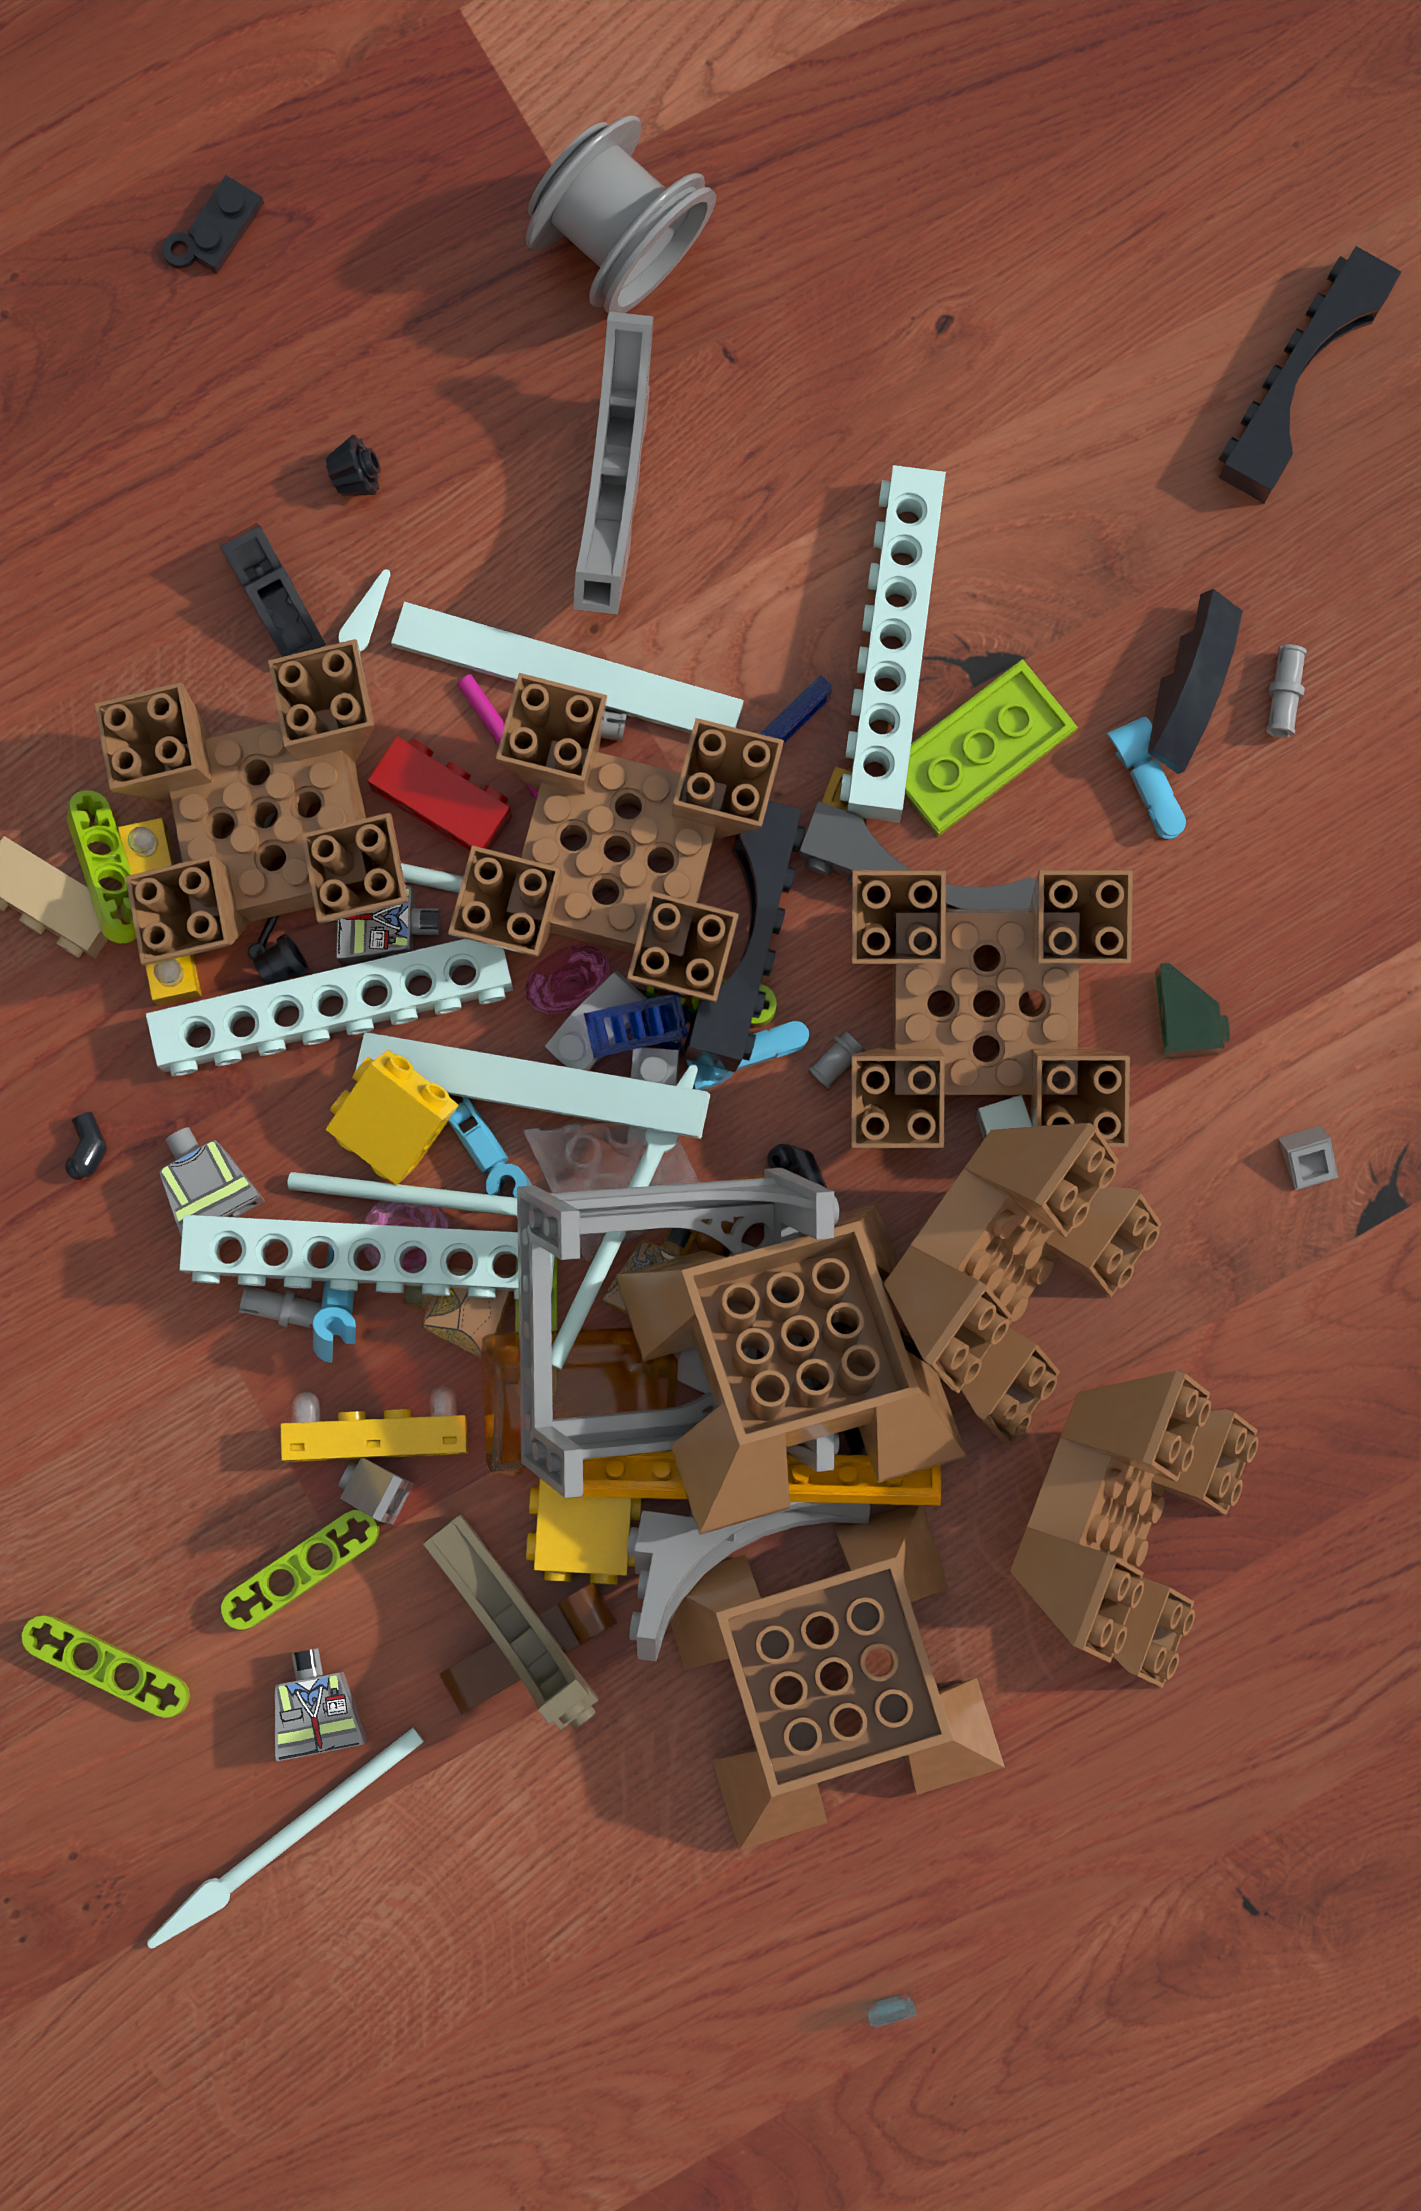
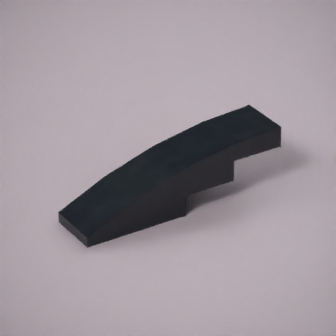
[1148,589,1243,774]

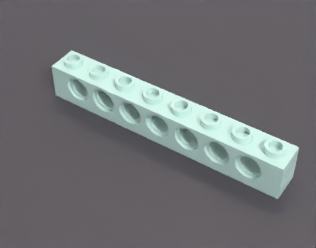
[840,465,946,823]
[146,939,514,1076]
[180,1215,555,1300]

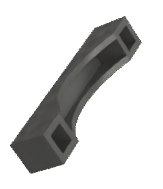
[799,801,1036,909]

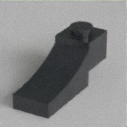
[218,523,326,657]

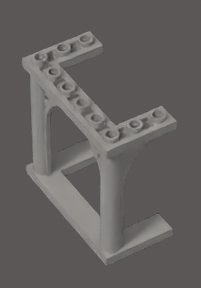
[517,1168,839,1498]

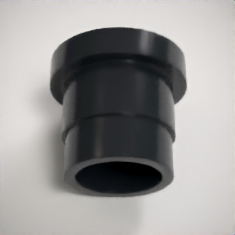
[253,934,309,985]

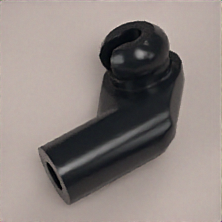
[65,1112,107,1180]
[767,1144,827,1188]

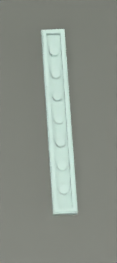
[391,602,744,734]
[356,1032,711,1139]

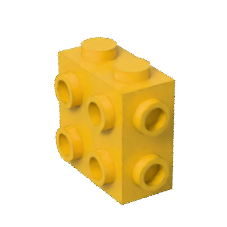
[325,1050,459,1185]
[526,1478,641,1584]

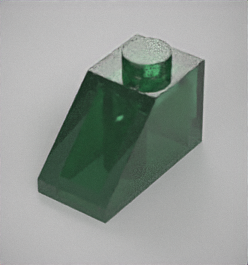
[1155,963,1230,1059]

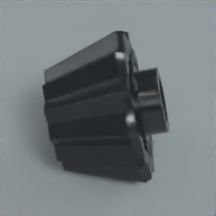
[325,435,381,496]

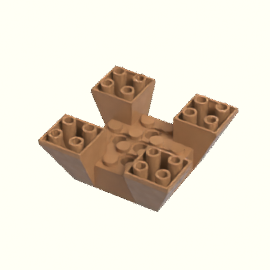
[95,639,409,966]
[448,673,784,1003]
[851,870,1133,1148]
[884,1123,1162,1446]
[616,1203,966,1535]
[1010,1370,1259,1688]
[670,1505,1005,1851]

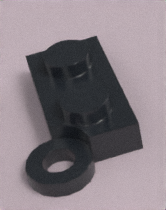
[162,175,264,274]

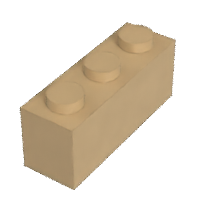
[0,836,122,959]

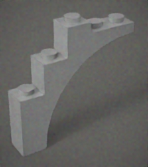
[573,311,654,615]
[627,1502,872,1661]

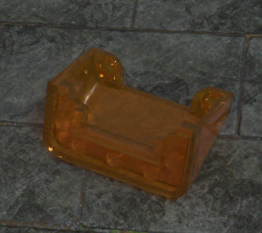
[481,1328,678,1476]

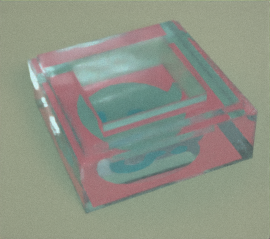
[865,1993,917,2028]

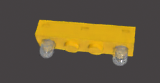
[118,818,202,1006]
[281,1385,469,1462]

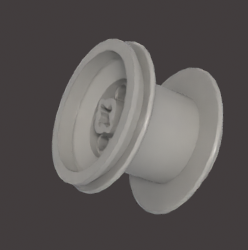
[525,115,717,314]

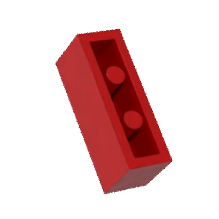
[367,737,512,852]

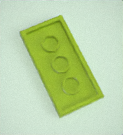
[883,659,1078,837]

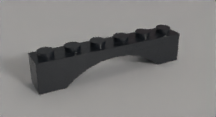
[1218,246,1402,504]
[682,801,805,1072]

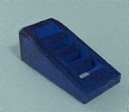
[584,993,688,1058]

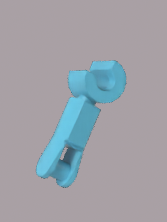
[1106,716,1186,840]
[683,1021,809,1091]
[448,1097,532,1198]
[313,1245,358,1363]

